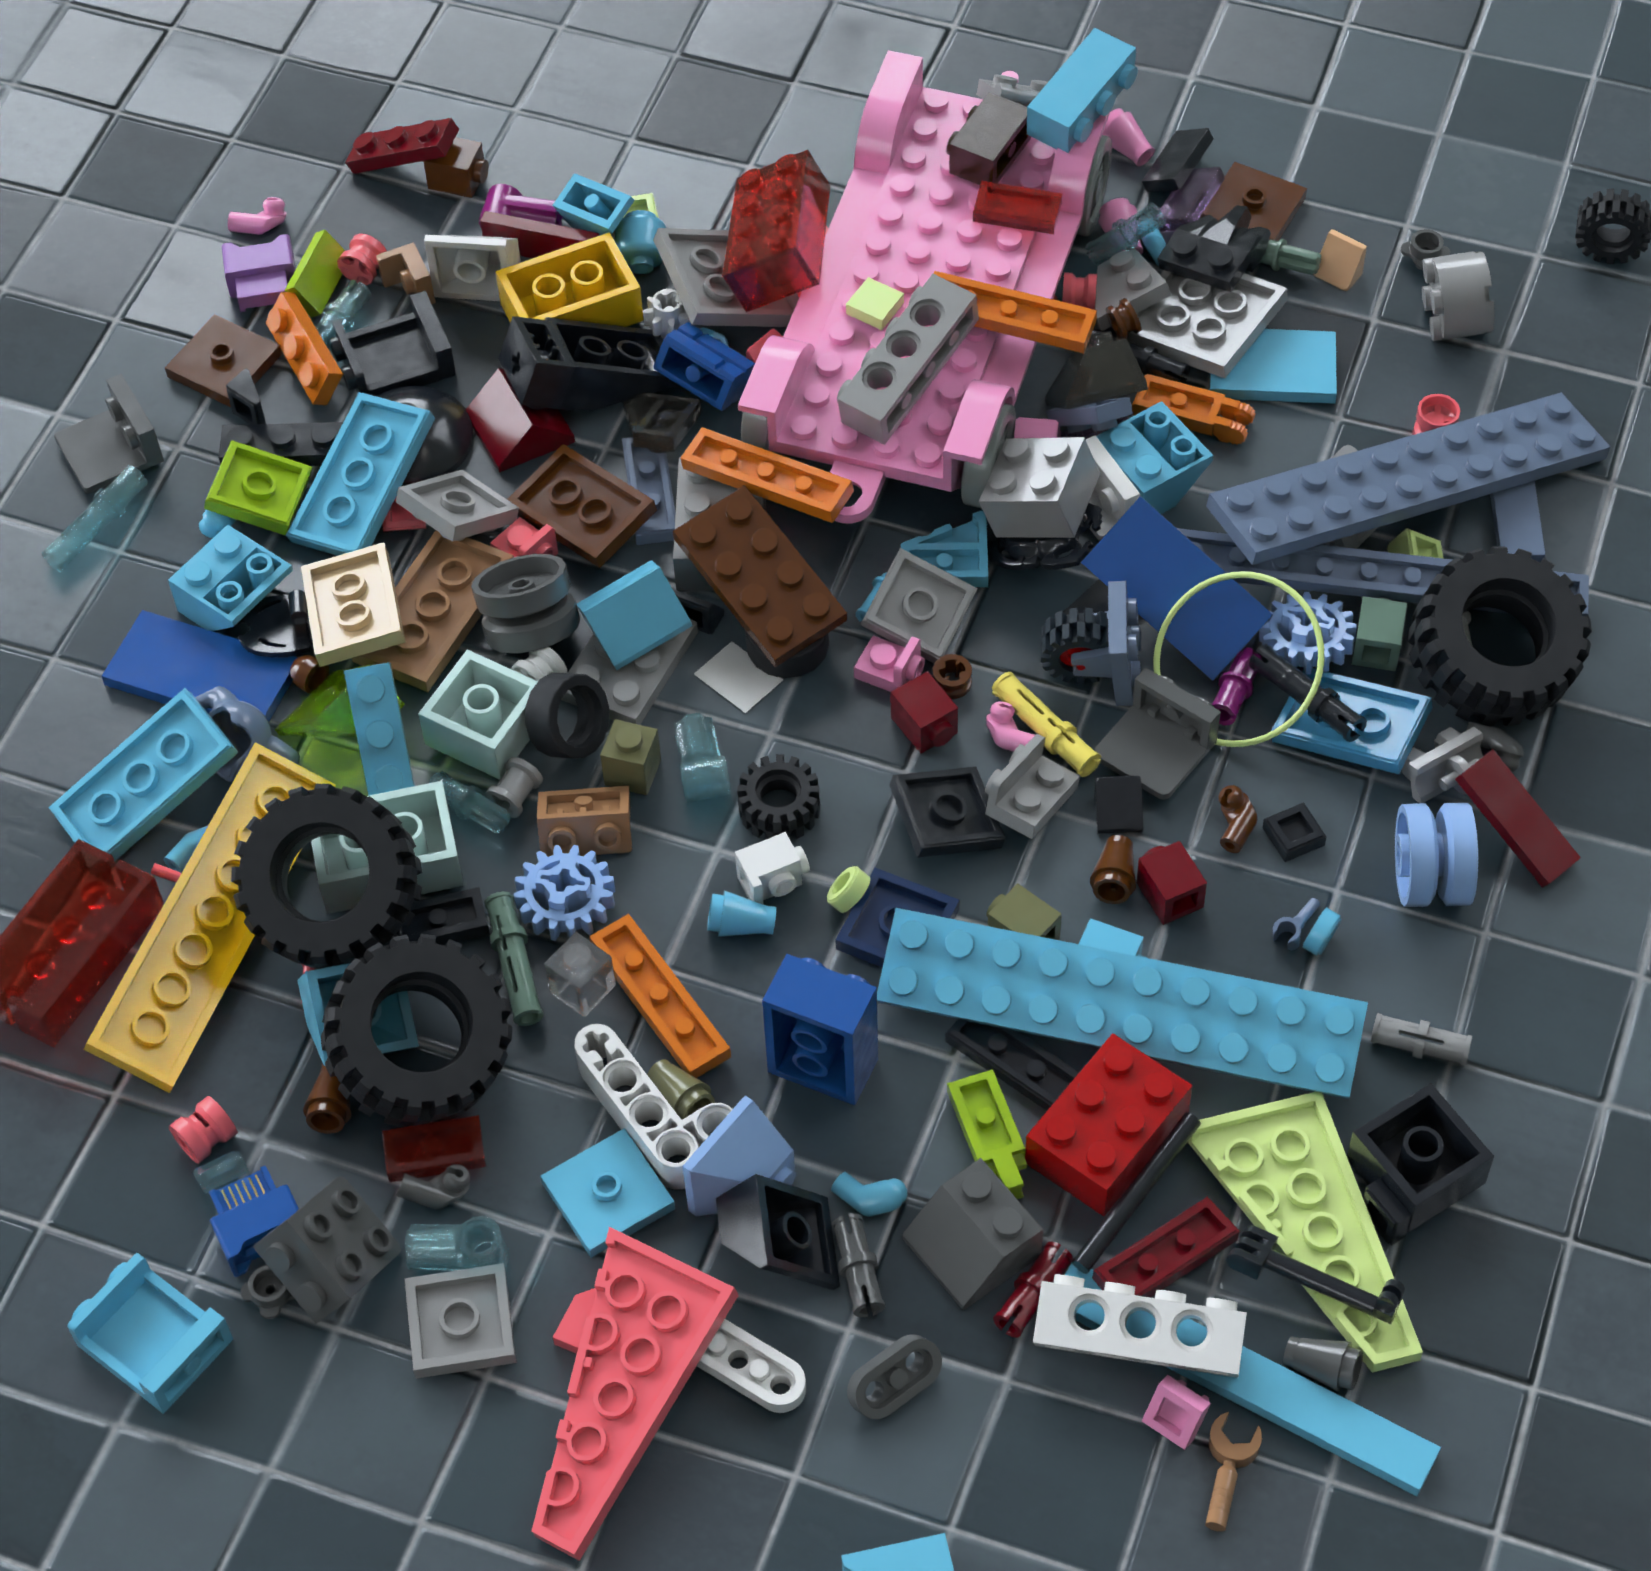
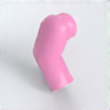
[228,197,287,235]

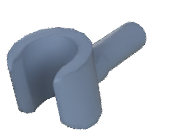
[1273,898,1320,951]

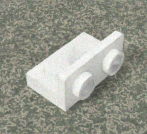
[1082,435,1140,541]

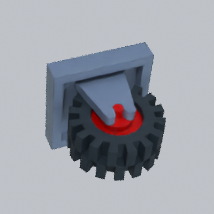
[1041,581,1142,706]

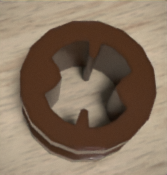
[1105,298,1142,341]
[932,654,972,699]

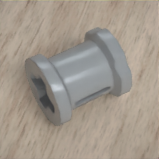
[485,757,543,818]

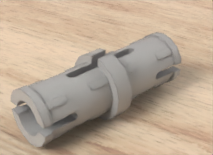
[1371,1013,1473,1066]

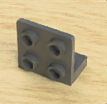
[54,373,164,494]

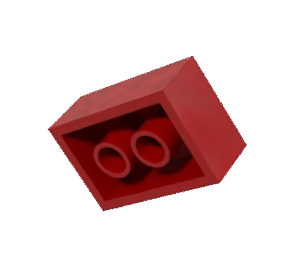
[1025,1033,1193,1217]

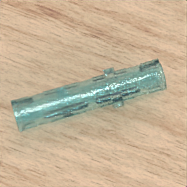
[42,465,148,572]

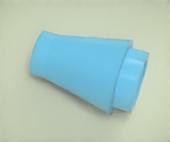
[707,890,776,937]

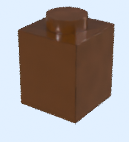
[423,137,489,198]

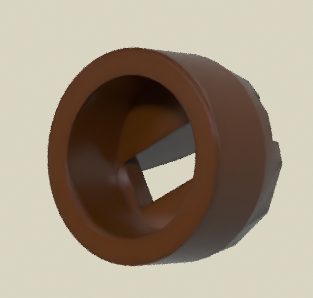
[290,655,329,694]

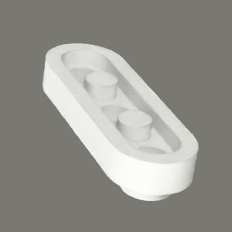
[697,1319,806,1413]

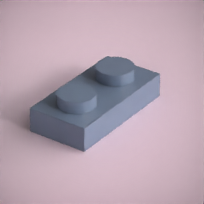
[1047,397,1133,433]

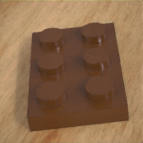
[507,444,657,568]

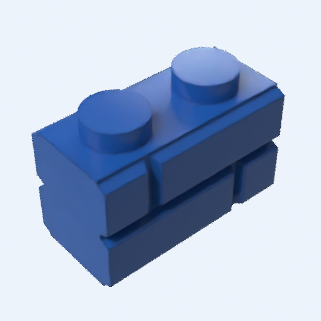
[653,322,755,411]

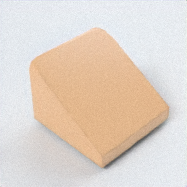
[1314,229,1367,291]

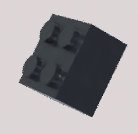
[1347,1083,1494,1233]

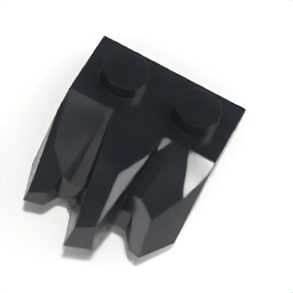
[1157,205,1271,292]

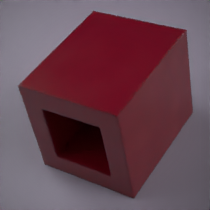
[890,671,958,754]
[1136,841,1207,925]

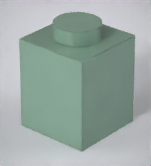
[1351,596,1407,671]

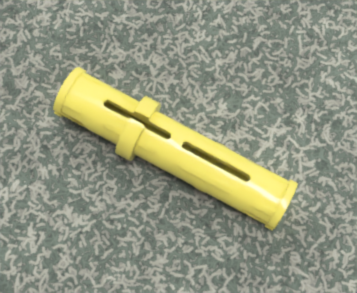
[992,672,1101,777]

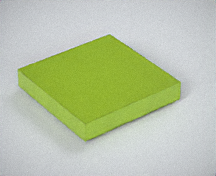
[204,440,313,536]

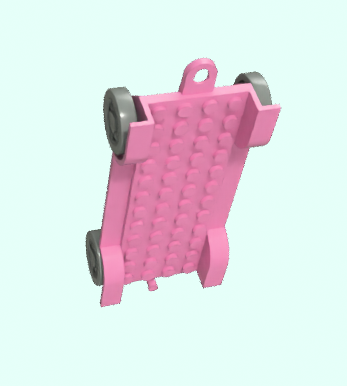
[738,50,1112,524]

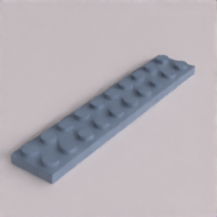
[1206,392,1611,565]

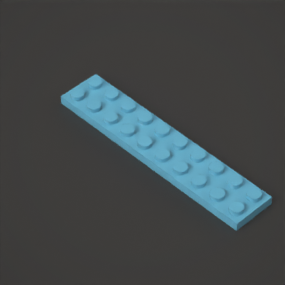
[877,908,1368,1099]

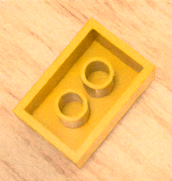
[495,232,644,327]

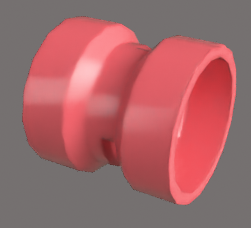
[1412,394,1461,435]
[169,1096,238,1164]

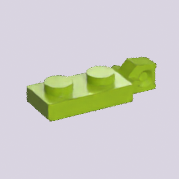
[947,1070,1027,1199]

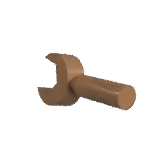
[1205,1412,1262,1531]

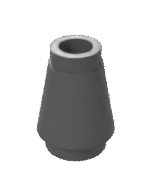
[1283,1336,1363,1392]

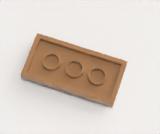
[352,530,514,692]

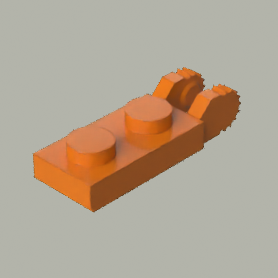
[1132,374,1256,445]

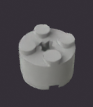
[1422,251,1495,341]

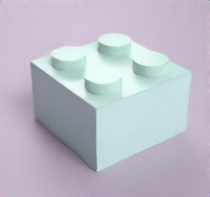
[418,649,538,780]

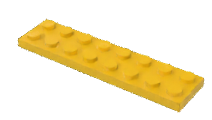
[83,742,336,1093]

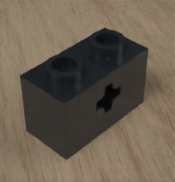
[498,316,575,410]

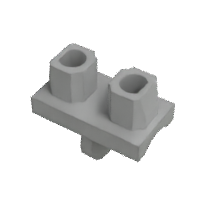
[1402,727,1483,803]

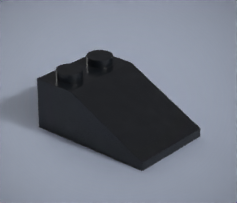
[545,317,680,411]

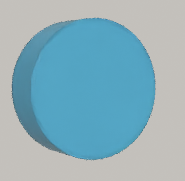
[1302,907,1342,956]

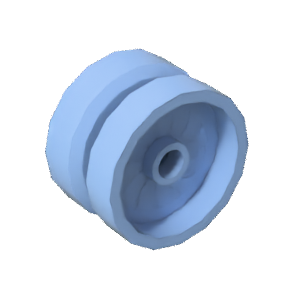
[1395,803,1478,907]

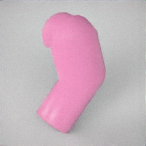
[986,701,1035,752]

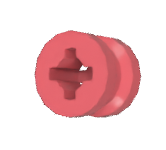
[337,234,387,285]
[1062,272,1097,310]

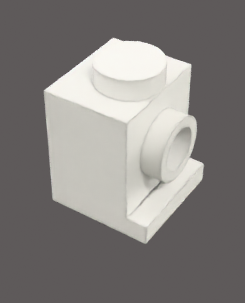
[735,832,810,904]

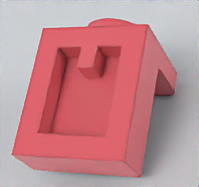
[490,517,558,557]

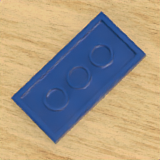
[1081,496,1273,681]
[101,610,298,722]

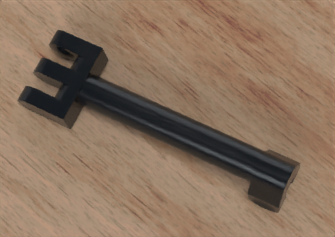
[1226,1225,1405,1324]

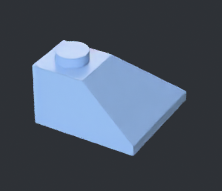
[682,1095,796,1216]

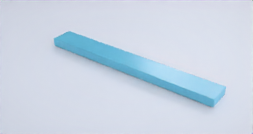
[1065,1263,1441,1497]

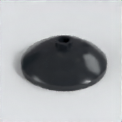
[376,386,473,487]

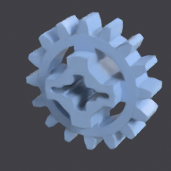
[1259,592,1357,674]
[514,845,616,941]

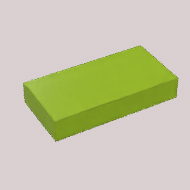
[285,230,345,318]

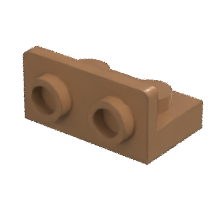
[537,786,632,857]

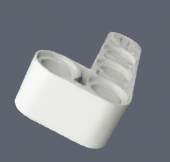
[574,1024,732,1190]

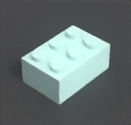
[311,781,464,914]

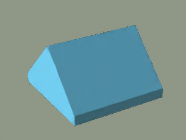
[577,560,693,670]

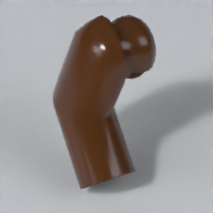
[1218,785,1258,853]

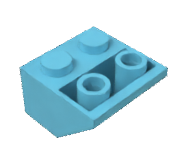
[1096,401,1213,514]
[168,525,293,631]

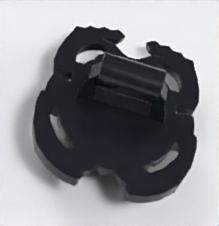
[987,503,1103,570]
[238,589,313,658]

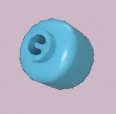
[615,210,666,274]

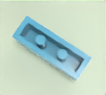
[1027,28,1138,153]
[344,662,415,795]

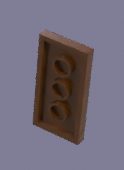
[673,485,847,667]

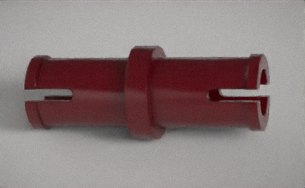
[993,1241,1073,1338]

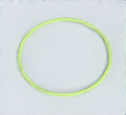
[1153,571,1325,747]

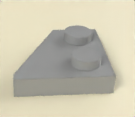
[1095,247,1171,331]

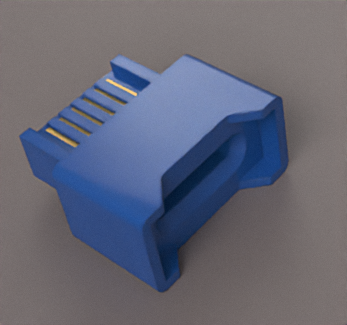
[209,1165,299,1277]

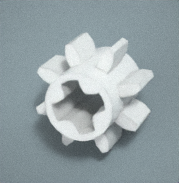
[643,289,690,339]

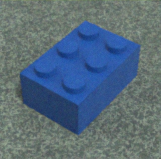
[762,954,878,1106]

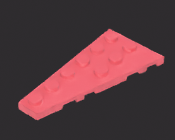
[531,1227,739,1561]

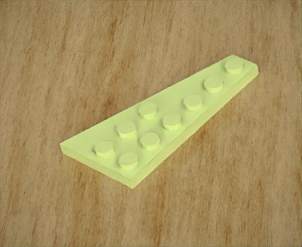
[1188,1092,1423,1373]

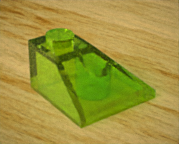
[274,664,405,737]

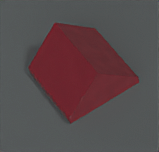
[466,368,576,473]

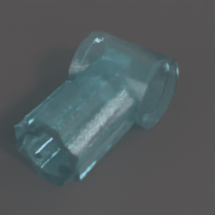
[674,713,731,803]
[405,1216,510,1270]

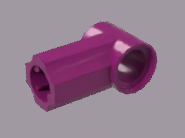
[479,184,563,227]

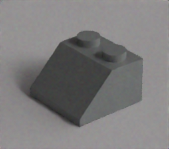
[902,1158,1043,1311]

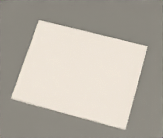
[694,641,783,713]

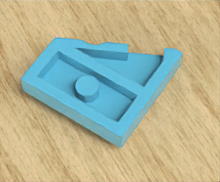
[901,511,988,587]

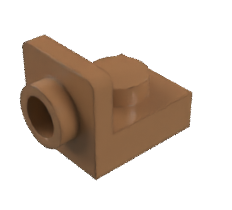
[376,242,436,304]

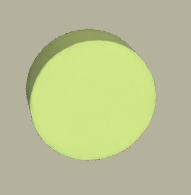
[827,866,870,913]

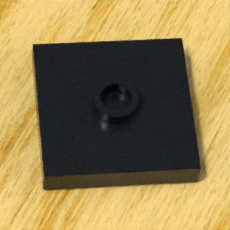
[889,767,1006,858]

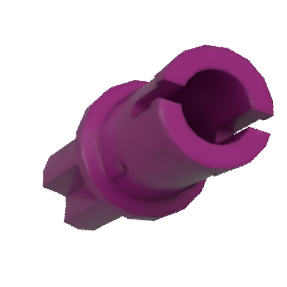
[1212,647,1262,725]

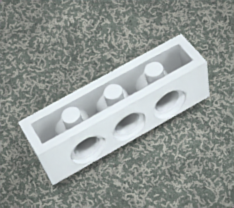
[1033,1274,1247,1378]

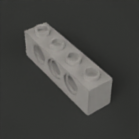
[837,274,979,445]

